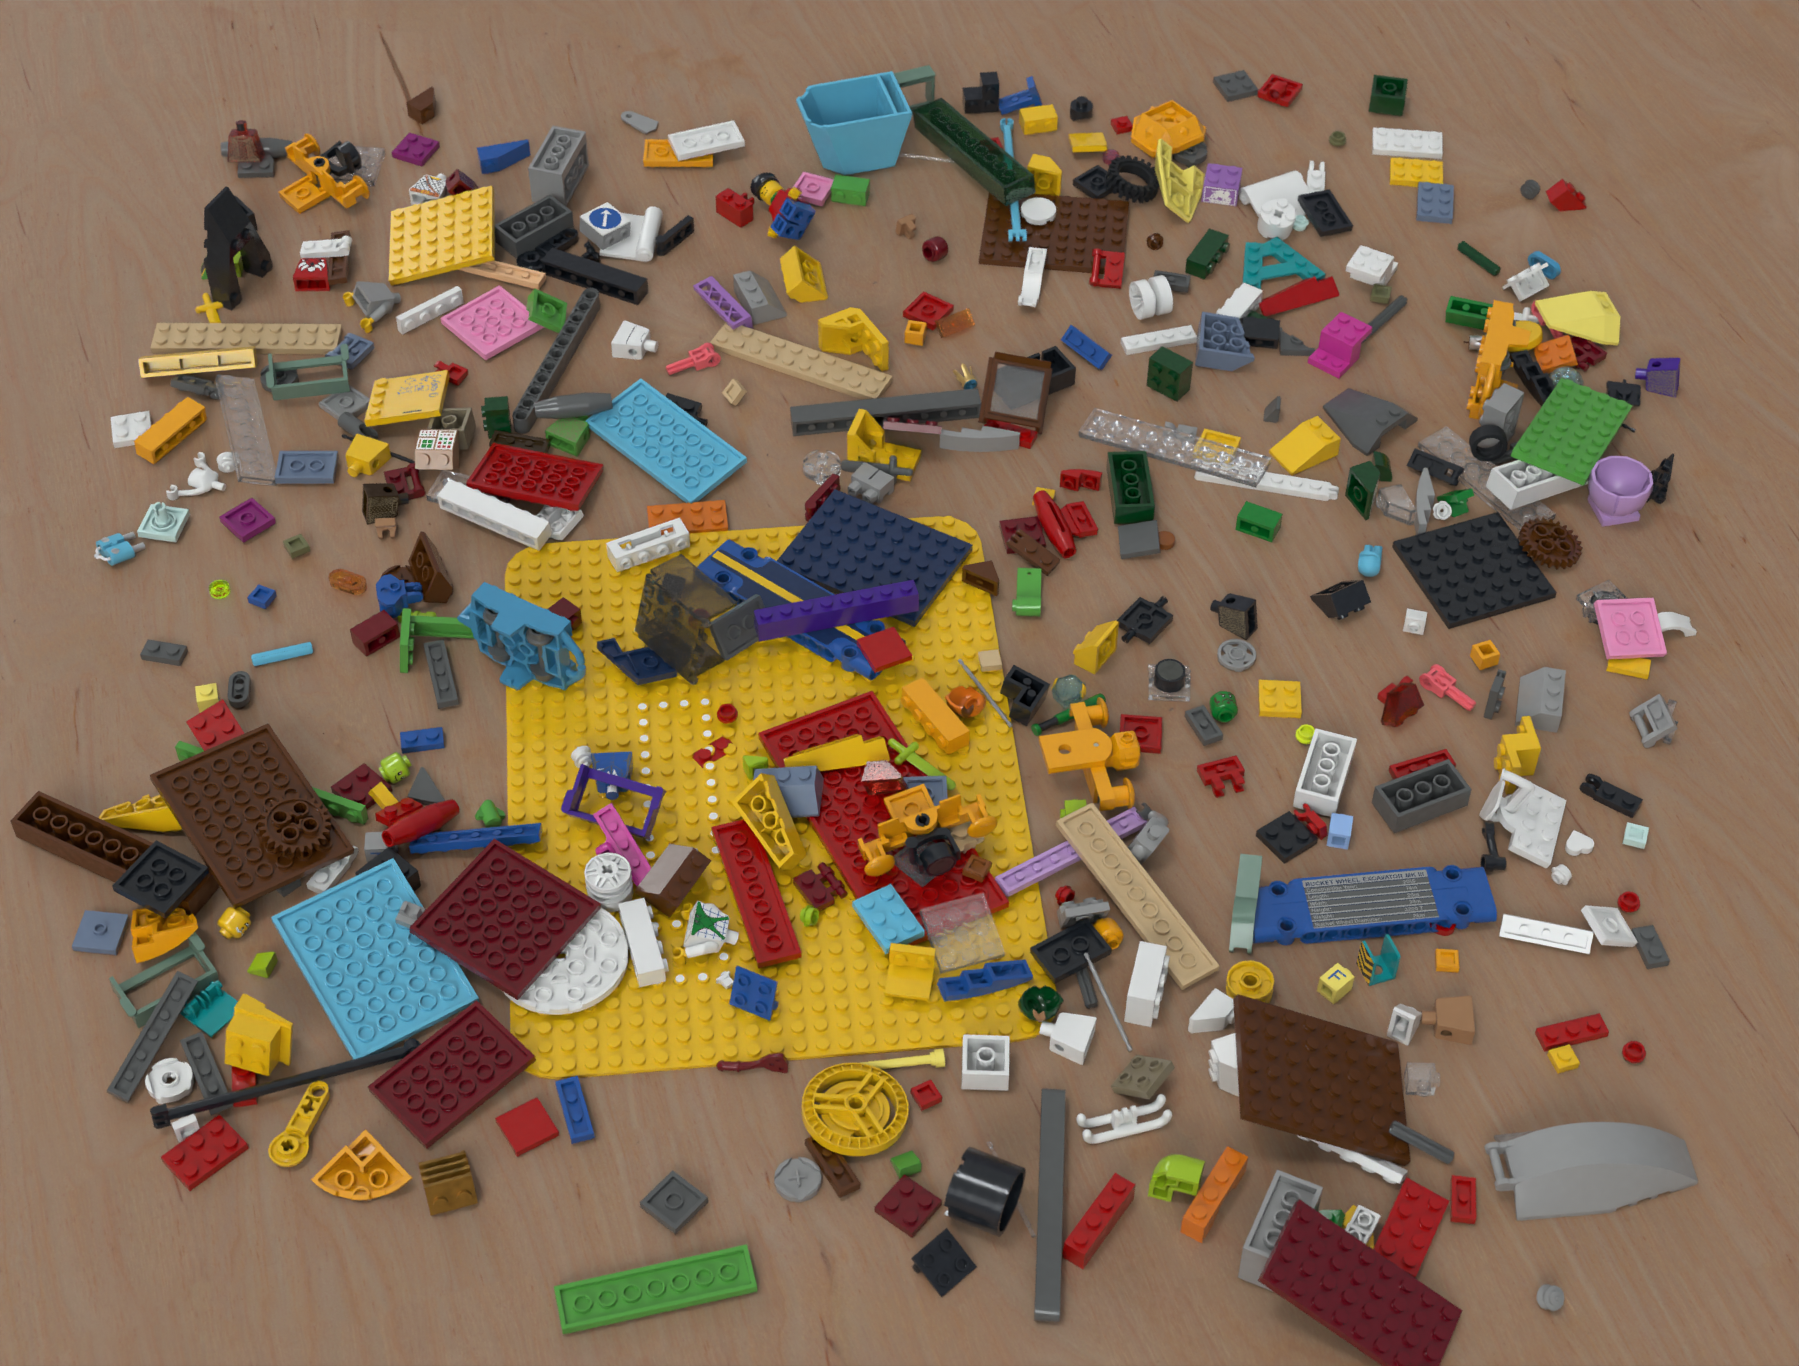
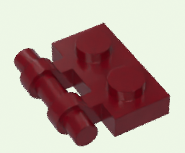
[1571,336,1607,372]
[793,862,848,912]

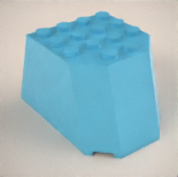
[796,71,912,175]

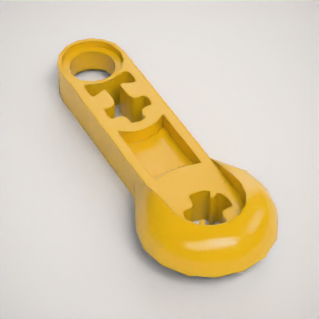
[268,1081,330,1167]

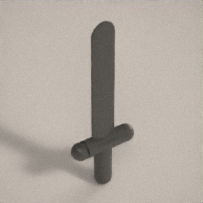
[840,455,913,485]

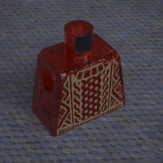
[228,120,265,162]

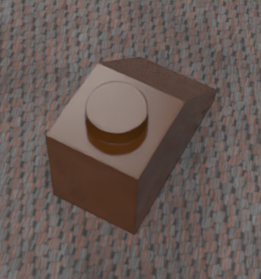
[406,87,436,125]

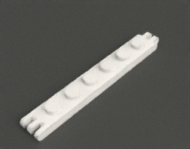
[1194,461,1339,501]

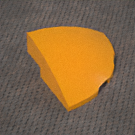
[131,908,198,963]
[311,1129,413,1201]

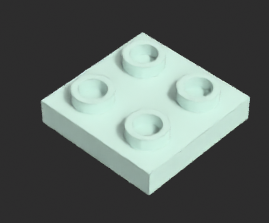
[137,502,190,542]

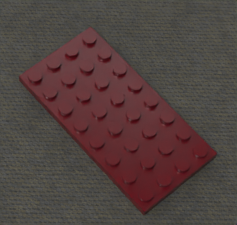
[1258,1199,1463,1366]

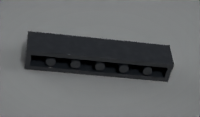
[541,248,648,305]

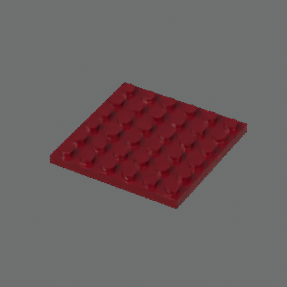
[409,839,601,1000]

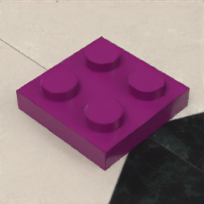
[391,132,440,167]
[219,498,276,543]

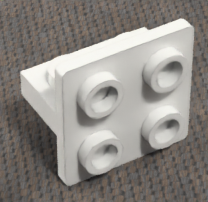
[1502,263,1550,302]

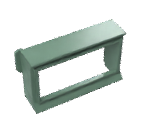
[893,65,936,115]
[266,344,350,401]
[109,932,220,1029]

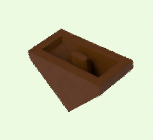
[962,560,1000,596]

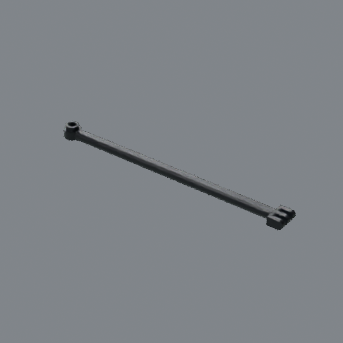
[150,1038,421,1129]

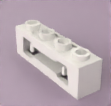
[606,518,690,572]

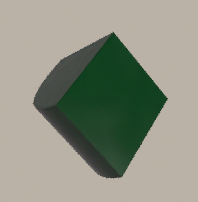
[1372,451,1392,482]

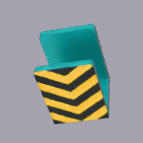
[1356,934,1401,986]

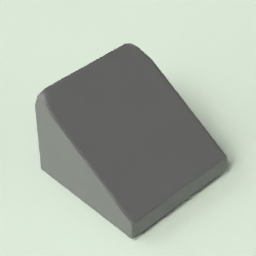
[1263,396,1281,423]

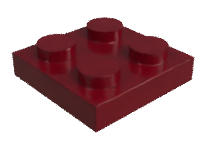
[999,516,1046,554]
[331,763,392,810]
[875,1174,942,1238]

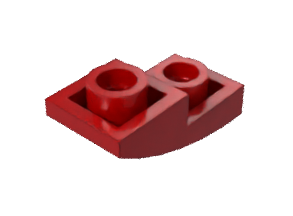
[1060,469,1102,492]

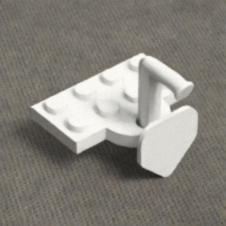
[1479,768,1566,869]

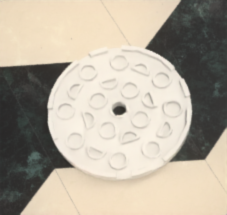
[504,908,629,1015]

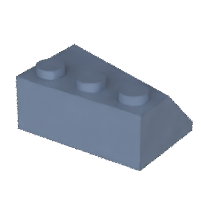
[1195,312,1255,371]

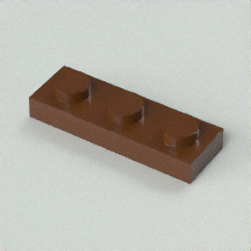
[805,1136,861,1198]

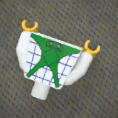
[672,901,739,965]

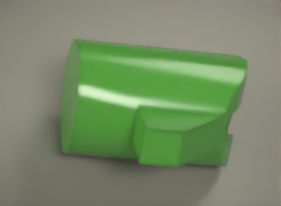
[475,800,506,828]

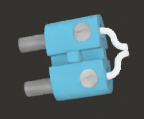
[94,532,145,566]

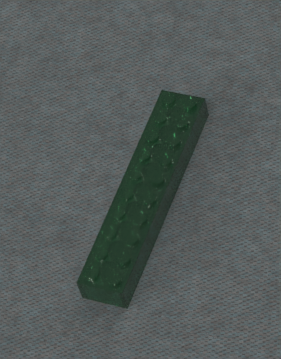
[912,98,1035,206]

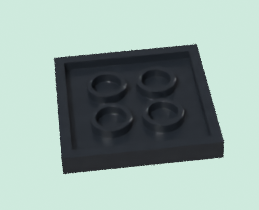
[112,840,210,919]

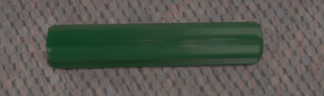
[1457,241,1501,276]

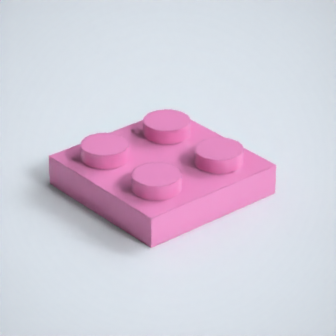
[793,172,834,206]

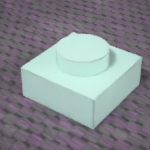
[1622,822,1649,849]

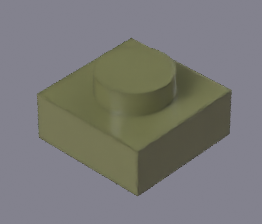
[1370,284,1392,304]
[283,534,310,559]

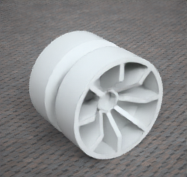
[1129,275,1173,320]

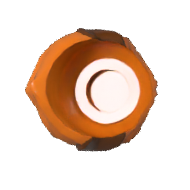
[945,686,986,718]

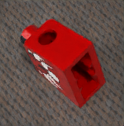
[293,258,330,291]

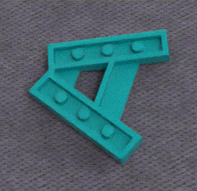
[1242,237,1326,289]

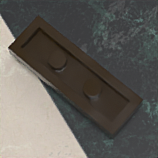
[489,430,551,453]

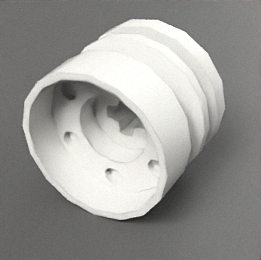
[584,853,634,913]

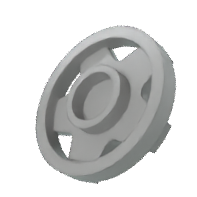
[1217,639,1256,672]

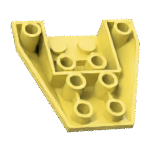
[1534,291,1620,345]

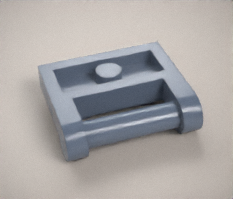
[325,333,375,370]

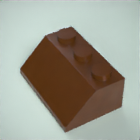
[408,532,453,603]
[634,844,712,918]

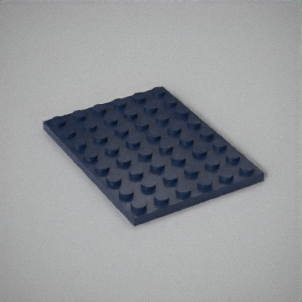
[777,489,973,627]

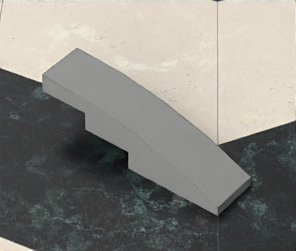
[940,426,1020,452]
[1414,468,1435,535]

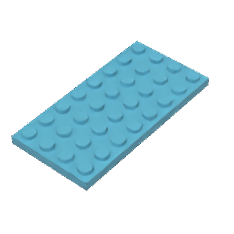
[585,378,747,504]

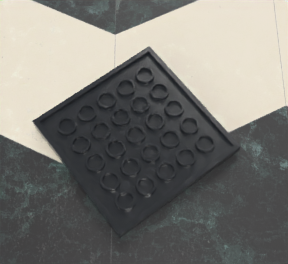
[1392,512,1557,629]

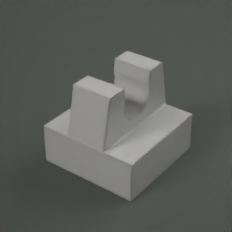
[395,901,426,928]

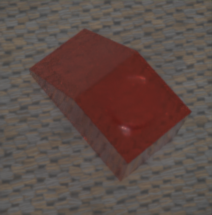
[861,760,909,795]

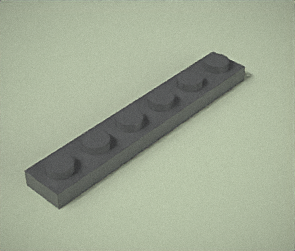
[107,970,198,1103]

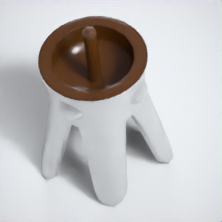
[1464,335,1486,350]

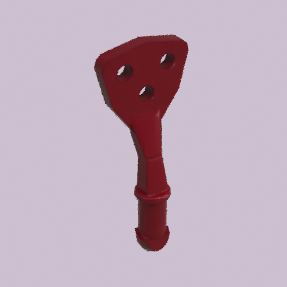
[716,1053,789,1073]

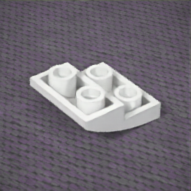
[535,505,584,540]

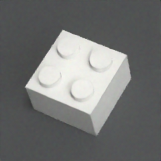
[962,1035,1009,1091]

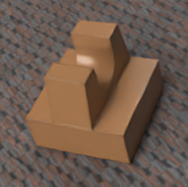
[895,214,917,239]
[375,518,398,539]

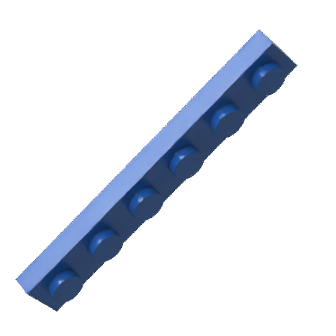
[409,823,542,854]

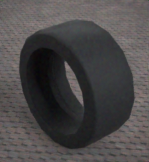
[1469,425,1508,461]

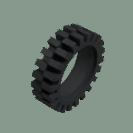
[1105,155,1160,203]

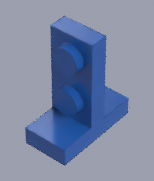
[999,76,1043,115]

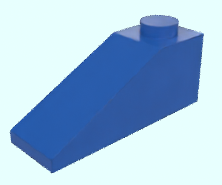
[477,139,530,174]

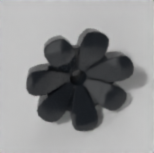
[582,241,601,262]

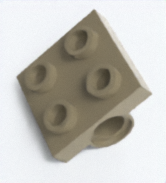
[1111,1055,1175,1099]

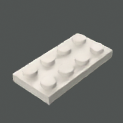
[668,120,745,161]
[1372,127,1443,159]

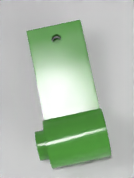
[1012,568,1042,617]

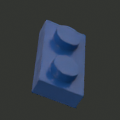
[400,727,445,754]

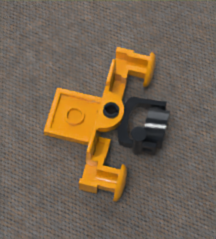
[278,133,370,214]
[857,784,998,877]

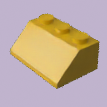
[780,245,828,303]

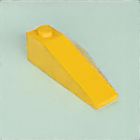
[98,794,182,832]

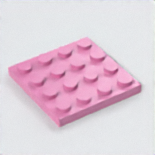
[441,285,544,360]

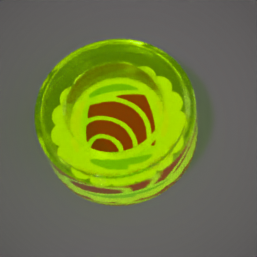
[209,580,230,599]

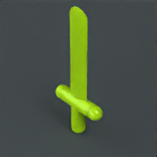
[888,738,956,790]

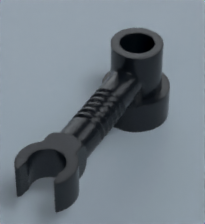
[1480,822,1506,872]

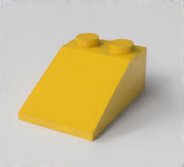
[1269,416,1341,476]

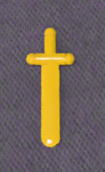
[195,293,223,323]

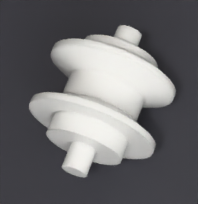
[217,452,238,473]
[571,746,592,768]

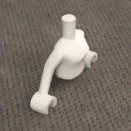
[166,452,226,500]

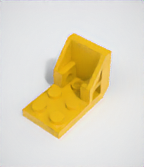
[818,307,889,372]
[847,408,921,481]

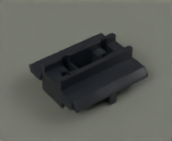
[1606,379,1641,406]

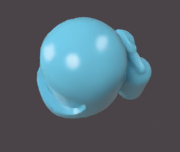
[1358,545,1383,577]

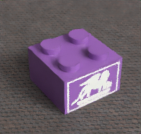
[1202,163,1243,206]

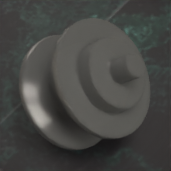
[1520,179,1540,199]

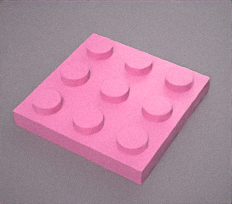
[1594,598,1667,659]

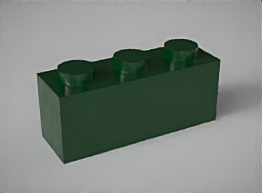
[1185,228,1230,280]

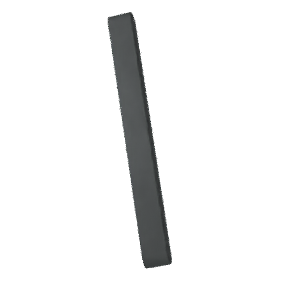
[512,288,600,434]
[1034,1088,1066,1322]

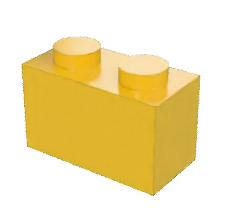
[1019,104,1058,135]

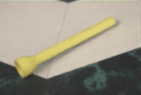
[861,1048,945,1069]

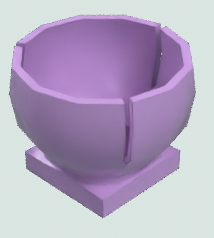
[1587,456,1653,527]

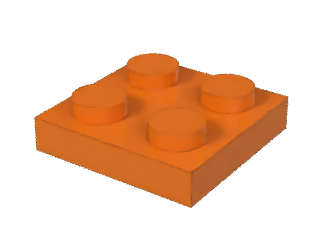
[1533,335,1578,374]

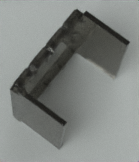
[635,554,738,685]

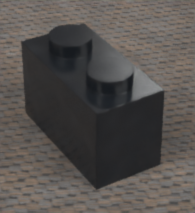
[1242,316,1280,349]

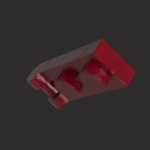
[805,473,841,522]

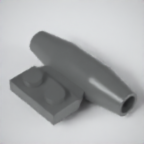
[221,138,292,178]
[534,392,613,419]

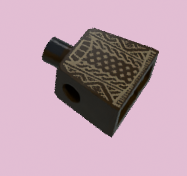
[362,483,409,525]

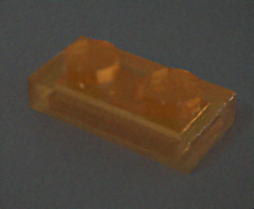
[935,308,975,338]

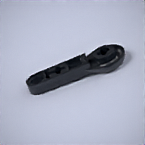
[516,228,578,272]

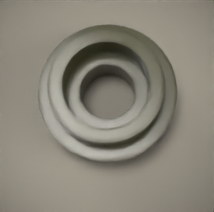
[1329,131,1346,147]

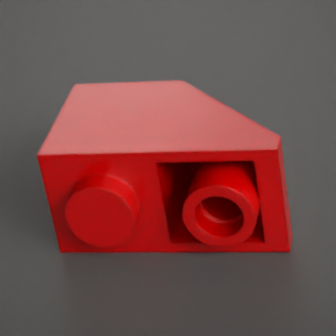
[1545,179,1587,211]

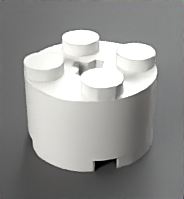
[1257,198,1296,240]

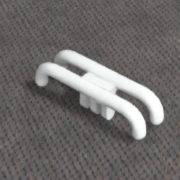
[1076,1094,1172,1144]

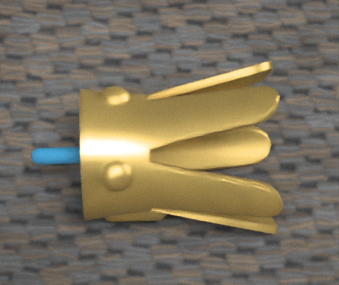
[953,363,977,390]

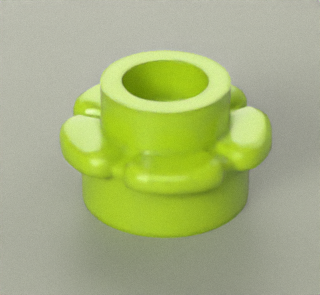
[800,905,819,927]

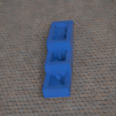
[937,960,1033,1002]

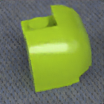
[1148,1154,1206,1202]

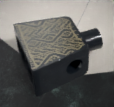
[1210,593,1258,640]

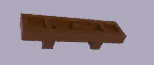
[328,230,351,285]

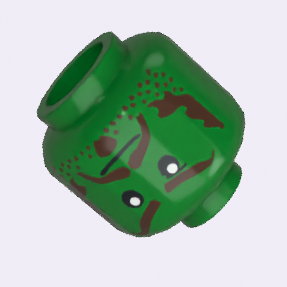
[1209,691,1238,722]

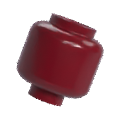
[922,236,948,262]

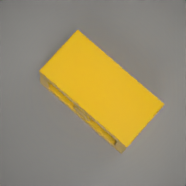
[368,782,398,810]

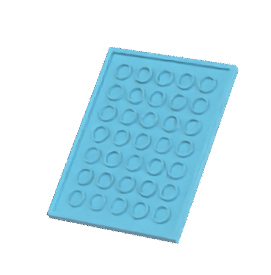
[271,858,479,1060]

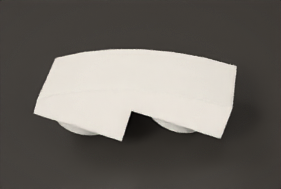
[1345,1205,1381,1245]

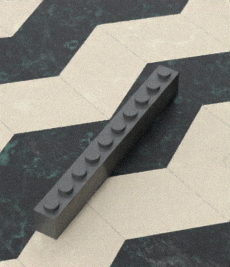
[790,388,981,436]

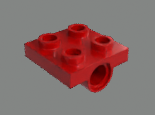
[1257,74,1303,107]

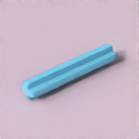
[251,642,313,666]

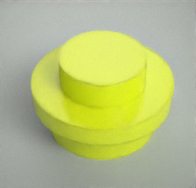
[1295,724,1315,744]

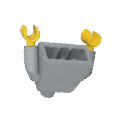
[343,281,401,333]

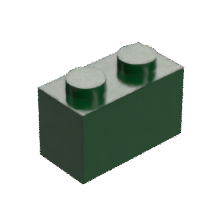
[481,396,512,439]

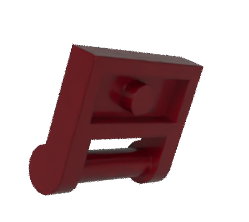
[384,463,426,500]

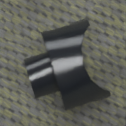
[1070,96,1093,121]

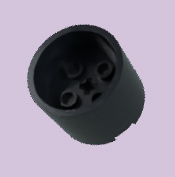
[944,1147,1026,1237]

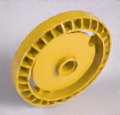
[801,1063,909,1156]

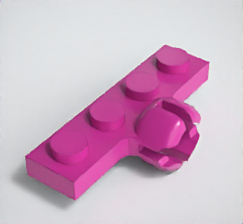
[593,803,652,887]

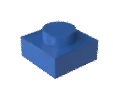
[247,584,277,609]

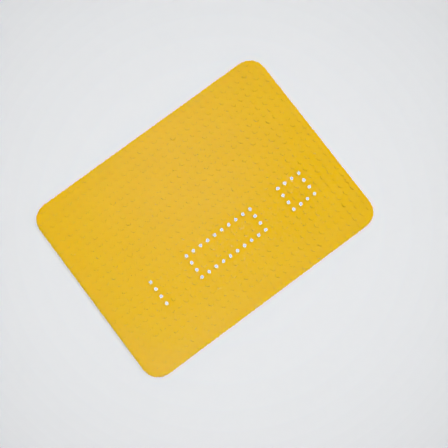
[505,516,1056,1080]

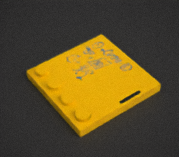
[364,370,450,427]

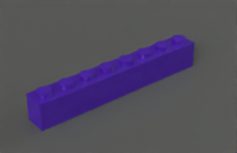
[754,580,919,642]

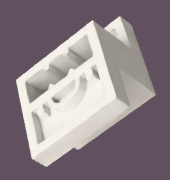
[1346,245,1398,286]

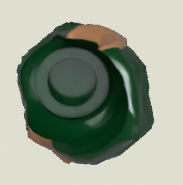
[1018,985,1064,1022]

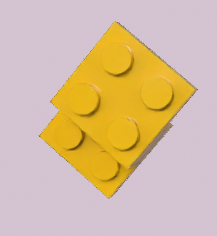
[1494,716,1541,795]

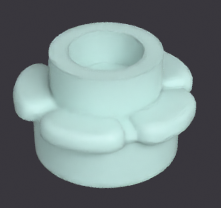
[1293,215,1309,231]

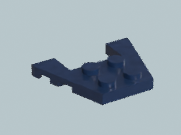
[597,625,677,685]

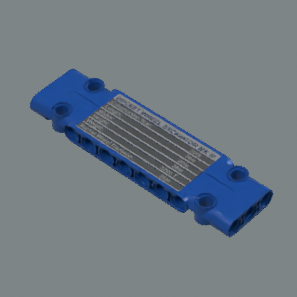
[1253,865,1497,945]

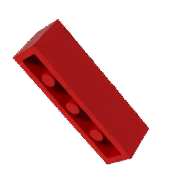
[1062,1173,1136,1269]

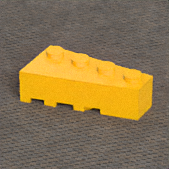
[732,773,807,870]

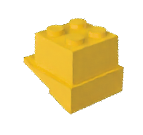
[225,993,293,1076]

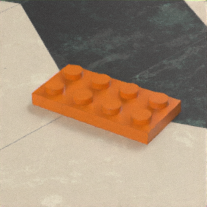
[647,500,728,536]

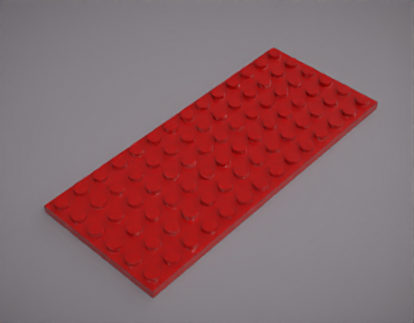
[758,691,1009,946]

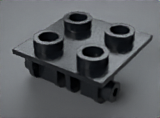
[1647,453,1674,504]
[911,1228,977,1297]

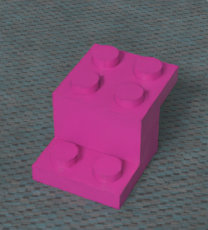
[1308,312,1373,378]

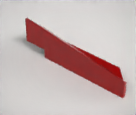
[1258,276,1339,316]

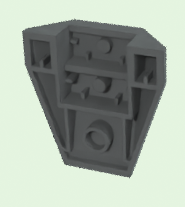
[1323,388,1418,456]

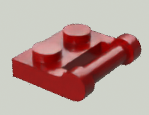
[1089,249,1125,289]

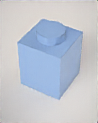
[1326,813,1353,850]

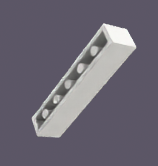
[437,479,552,551]

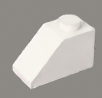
[1188,988,1234,1033]
[1387,1004,1422,1046]

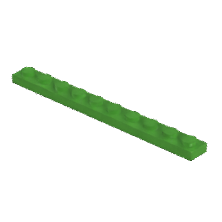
[175,741,368,825]

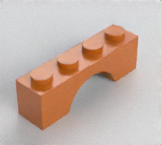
[1180,1146,1248,1243]

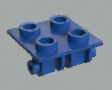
[729,966,779,1021]

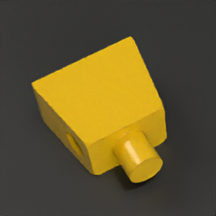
[346,434,391,477]

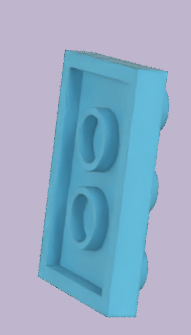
[852,884,925,954]

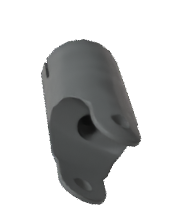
[337,412,378,439]

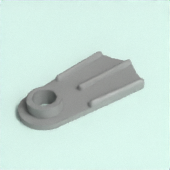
[621,111,658,134]

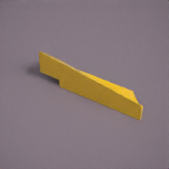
[783,734,890,771]

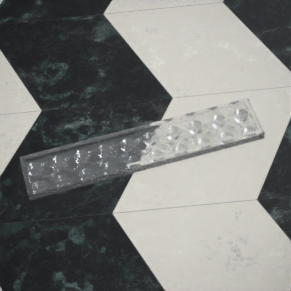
[1078,408,1271,488]

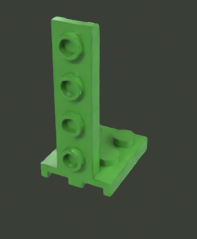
[400,608,474,673]

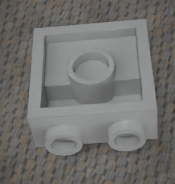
[1057,897,1110,929]

